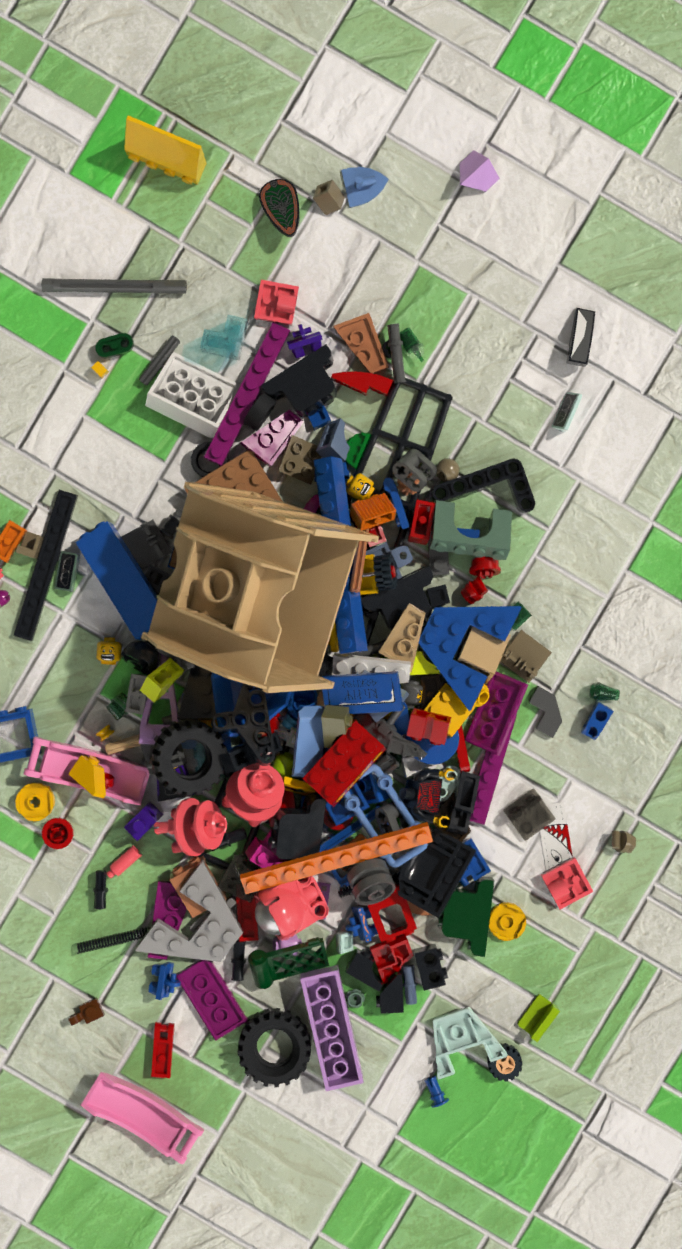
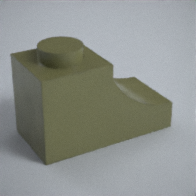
[321,705,353,748]

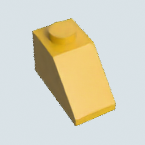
[69,755,106,798]

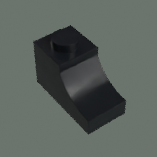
[346,948,383,991]

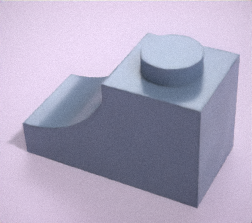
[316,418,350,462]

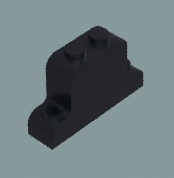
[261,344,337,417]
[361,566,433,630]
[268,793,326,859]

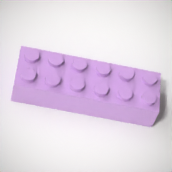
[300,965,364,1091]

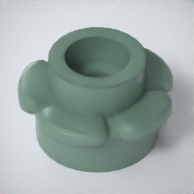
[346,989,365,1008]

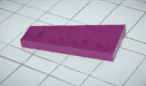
[148,880,187,960]

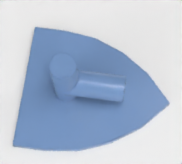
[341,167,389,208]

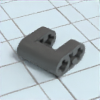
[392,449,437,492]
[375,798,420,834]

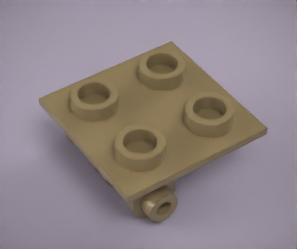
[278,435,322,485]
[500,630,552,683]

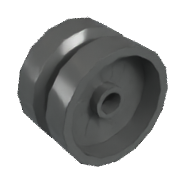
[346,858,396,905]

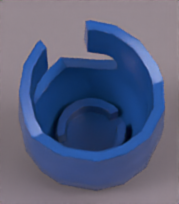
[287,690,318,720]

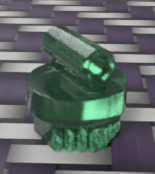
[106,692,129,720]

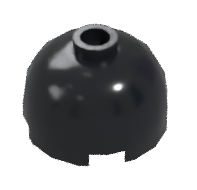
[120,640,160,676]

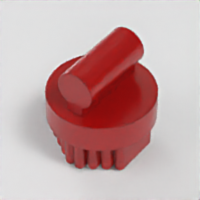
[461,578,488,605]

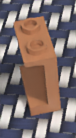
[170,856,226,918]

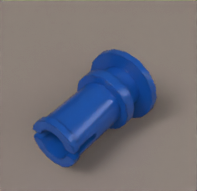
[424,1075,449,1108]

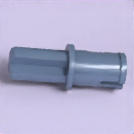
[402,965,417,1005]

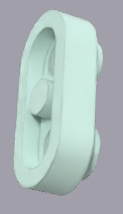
[439,765,461,801]

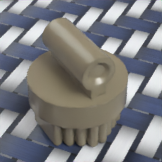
[612,831,636,853]

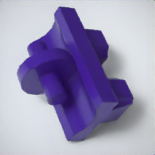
[287,324,323,358]

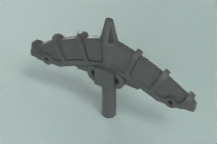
[353,705,428,760]

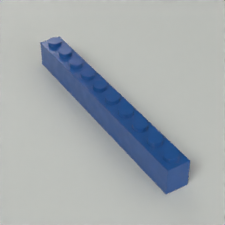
[314,456,368,654]

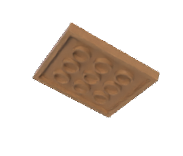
[184,450,283,502]

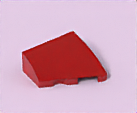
[370,934,414,984]

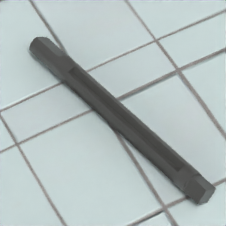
[41,278,187,294]

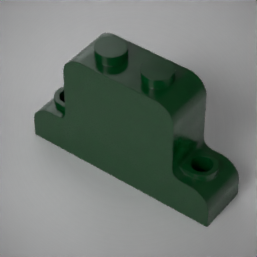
[438,876,494,957]

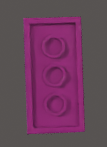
[465,671,529,756]
[176,960,248,1041]

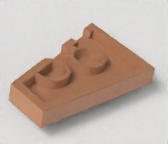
[333,313,389,374]

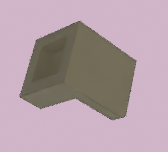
[313,180,345,215]
[16,532,44,559]

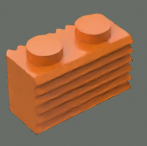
[350,493,396,530]

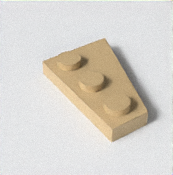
[379,603,426,672]

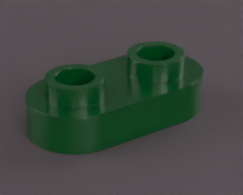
[95,333,134,359]

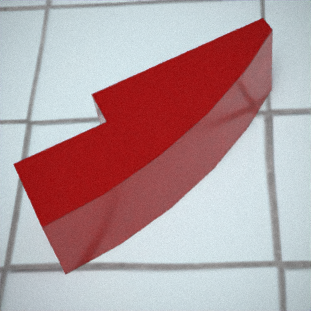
[331,371,393,397]

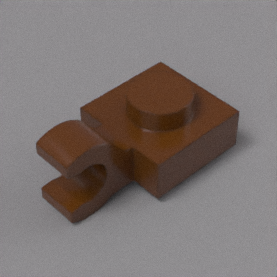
[68,997,105,1026]

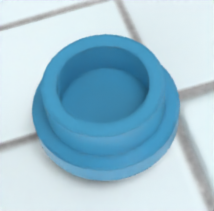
[281,713,298,730]

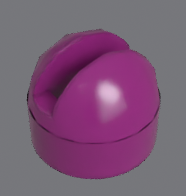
[0,590,10,607]

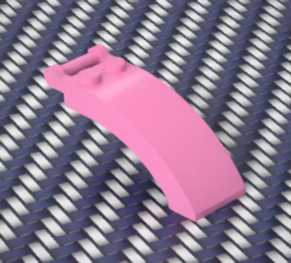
[23,737,150,805]
[80,1072,204,1164]

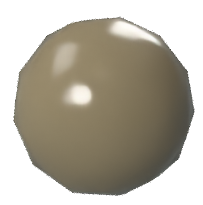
[436,458,460,482]

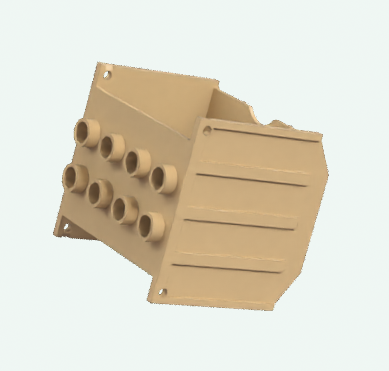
[141,481,379,693]

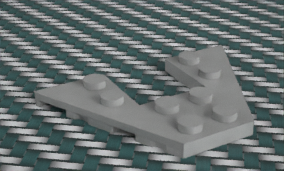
[135,859,243,962]

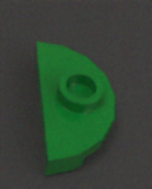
[346,432,371,470]

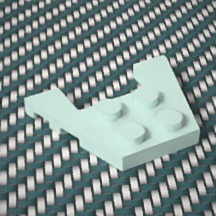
[433,1006,508,1080]

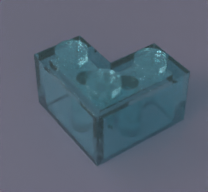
[200,315,248,361]

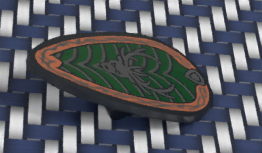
[259,179,300,237]

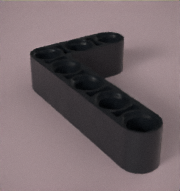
[431,458,535,513]

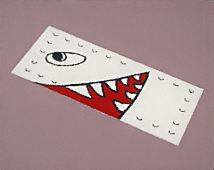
[536,802,573,872]

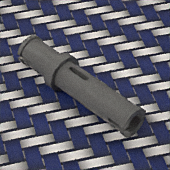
[387,323,406,383]

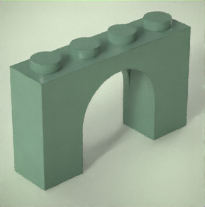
[430,500,512,560]

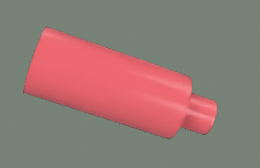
[107,845,142,878]

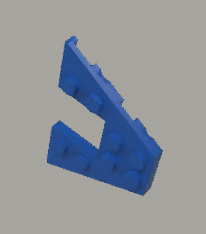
[418,606,522,711]

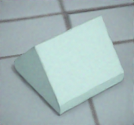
[336,931,354,954]

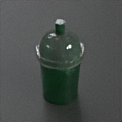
[400,327,424,362]

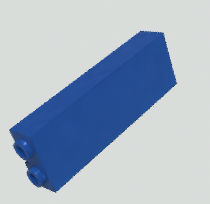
[75,521,158,640]

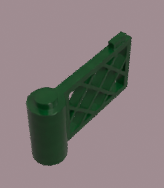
[248,937,329,989]

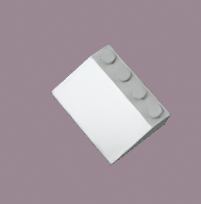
[145,352,240,439]

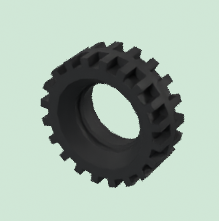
[237,1008,311,1088]

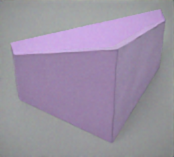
[460,150,500,192]

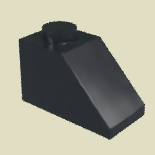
[376,970,404,1014]

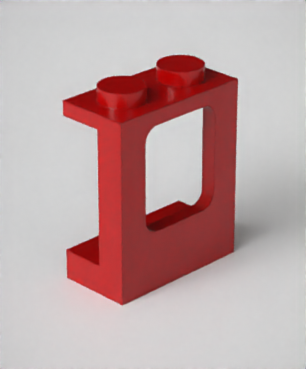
[368,883,417,943]

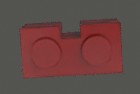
[406,708,452,745]

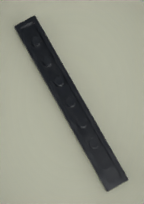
[13,489,78,641]

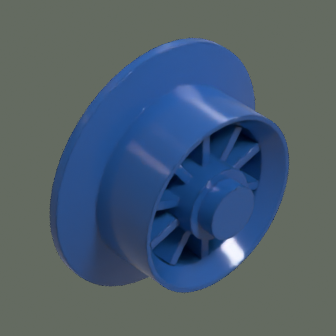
[405,730,459,765]

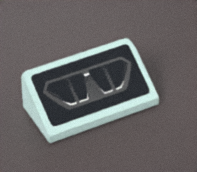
[552,392,582,432]

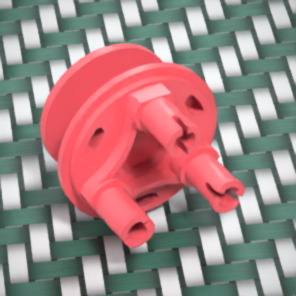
[222,763,284,827]
[154,798,227,856]

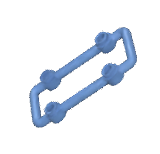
[344,764,428,868]

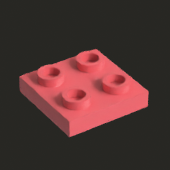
[254,280,299,326]
[541,857,593,910]

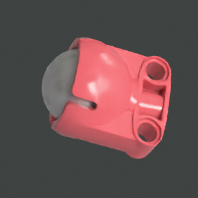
[255,876,329,941]

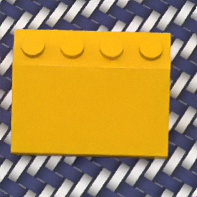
[124,115,207,185]

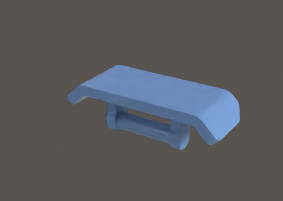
[292,706,325,778]

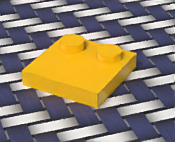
[424,683,476,738]

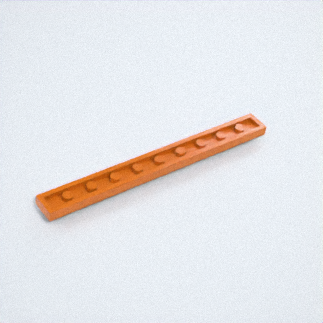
[240,822,433,894]

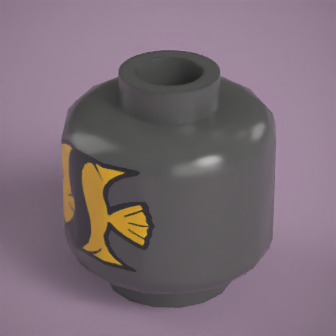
[400,680,423,708]

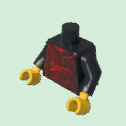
[399,768,454,828]

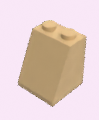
[455,626,511,685]

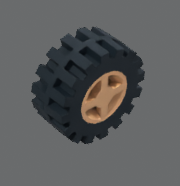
[487,1043,523,1082]

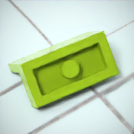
[517,994,560,1042]

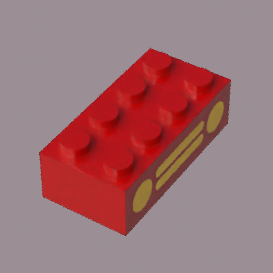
[303,720,386,807]

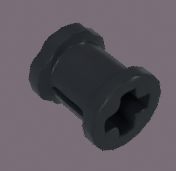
[159,514,180,540]

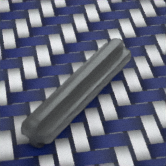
[139,335,180,385]

